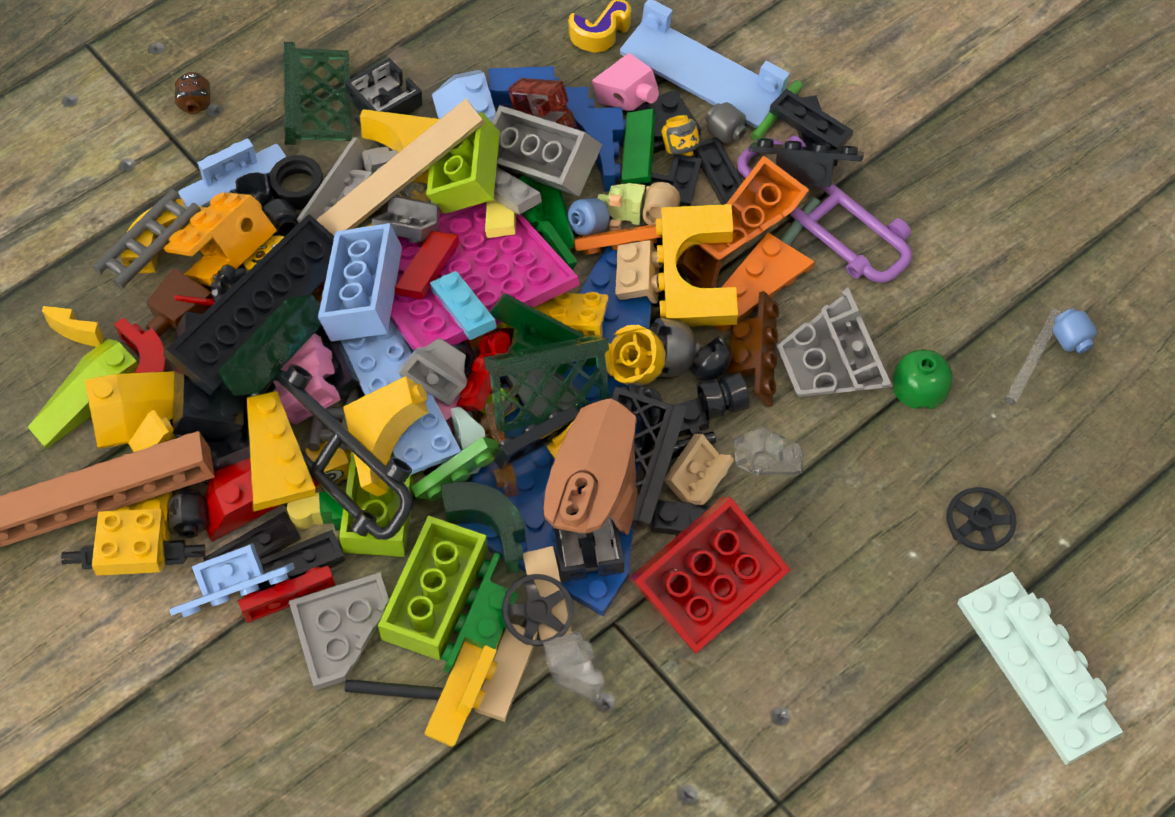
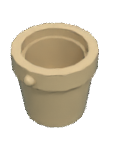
[642,182,681,225]

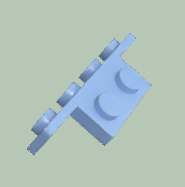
[178,138,286,208]
[169,544,295,617]

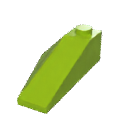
[28,339,138,449]

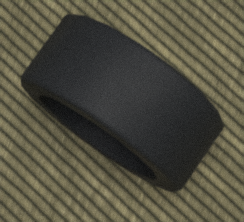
[269,155,324,210]

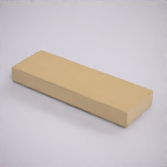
[522,546,574,647]
[474,623,539,722]

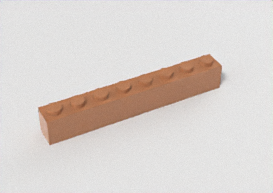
[0,431,215,547]

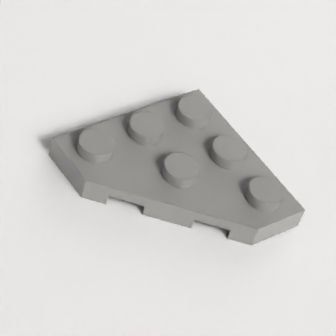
[289,572,389,691]

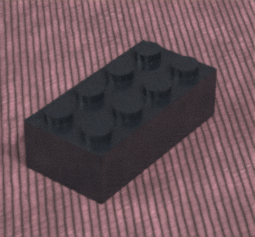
[173,311,244,441]

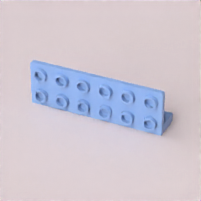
[620,0,790,128]
[340,320,461,475]

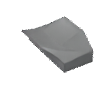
[399,338,467,405]

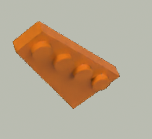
[713,233,815,333]

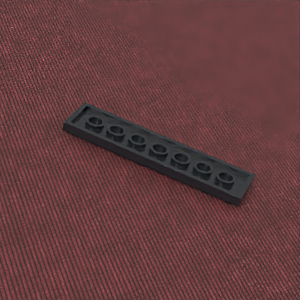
[163,214,334,396]

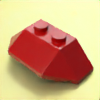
[205,458,319,542]

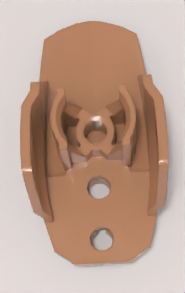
[543,398,638,535]

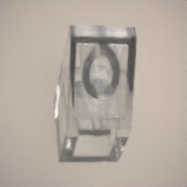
[734,426,803,475]
[543,631,605,702]

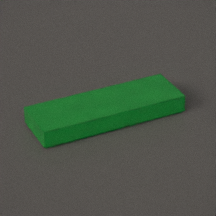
[621,109,656,184]

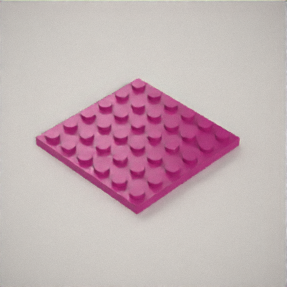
[390,202,580,351]

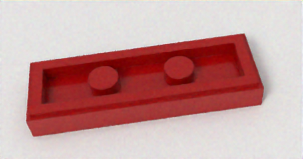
[394,231,460,300]

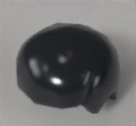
[229,172,273,208]
[690,336,732,381]

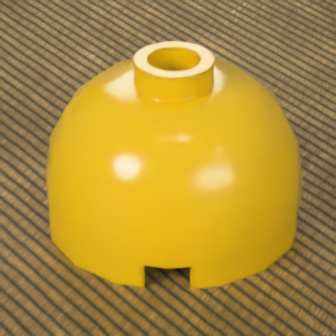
[604,325,666,386]

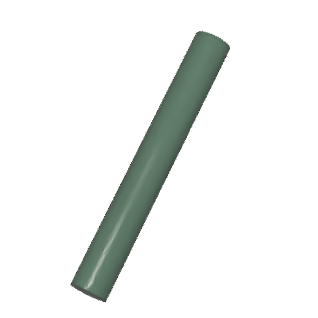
[780,197,821,246]

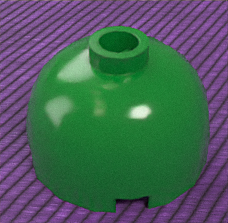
[892,349,953,409]

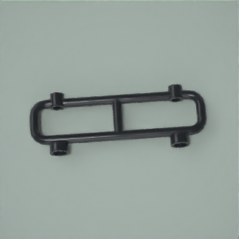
[249,364,413,540]

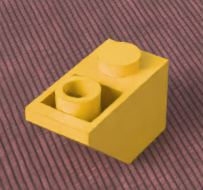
[128,410,176,452]

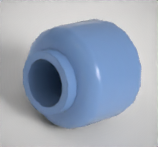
[568,198,609,236]
[1052,308,1097,354]

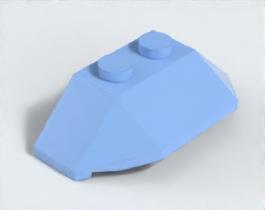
[432,70,496,122]

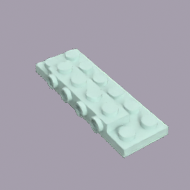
[957,572,1123,765]

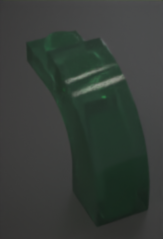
[441,482,526,574]

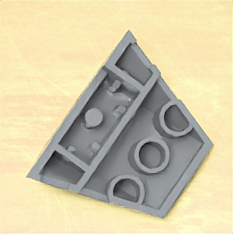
[777,287,892,397]

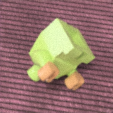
[598,183,645,231]

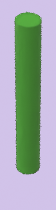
[750,80,803,141]

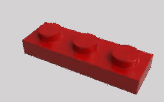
[238,566,335,623]

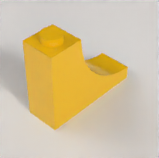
[360,109,440,184]
[343,376,428,497]

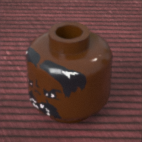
[175,72,210,114]

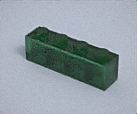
[218,295,322,396]

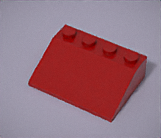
[629,496,791,653]

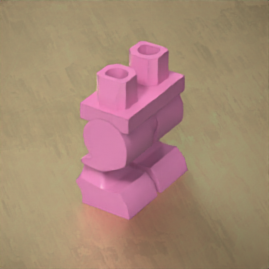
[271,331,341,425]

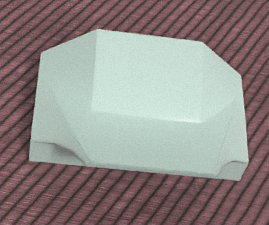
[451,407,485,474]

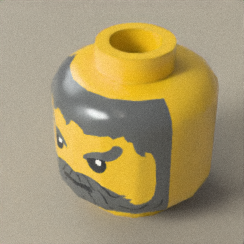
[661,115,701,156]

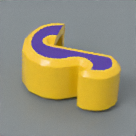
[568,0,631,53]

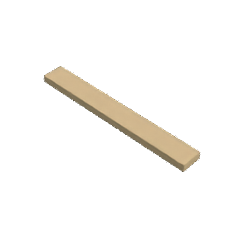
[316,99,485,236]

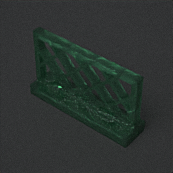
[283,42,352,145]
[484,335,609,432]

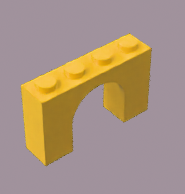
[656,204,738,327]

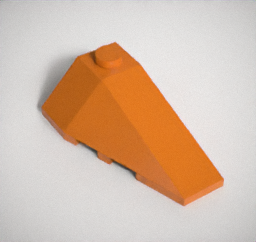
[697,155,809,261]

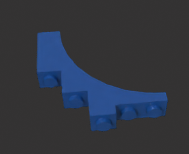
[489,66,626,192]

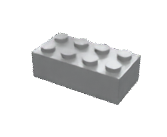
[492,105,602,197]

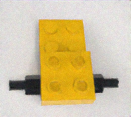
[61,491,206,576]

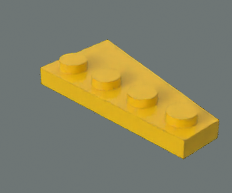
[247,391,315,511]

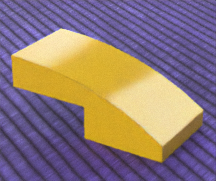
[42,306,104,347]

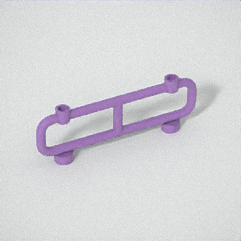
[737,136,912,283]

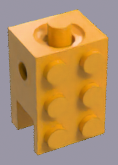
[163,192,277,286]

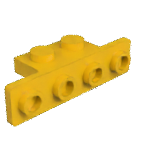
[424,632,503,747]

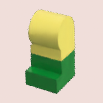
[287,492,343,531]

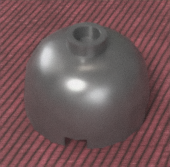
[651,318,700,377]

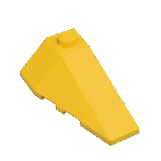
[85,371,174,449]

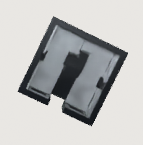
[345,58,422,115]
[552,512,624,582]

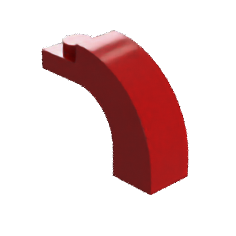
[114,317,171,373]

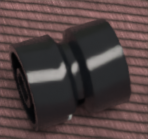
[697,372,750,420]

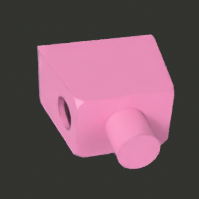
[592,53,659,111]

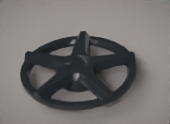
[946,487,1017,552]
[501,574,574,646]

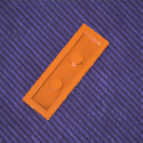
[574,224,662,255]

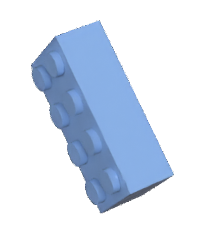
[318,223,402,342]

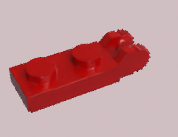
[456,332,511,411]

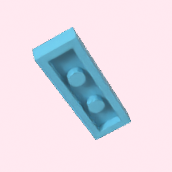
[430,271,497,340]

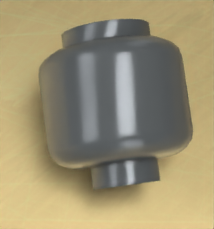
[705,102,747,144]

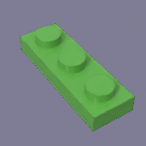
[411,437,499,501]

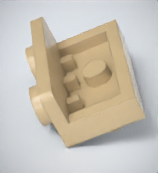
[615,240,663,304]
[664,434,734,505]

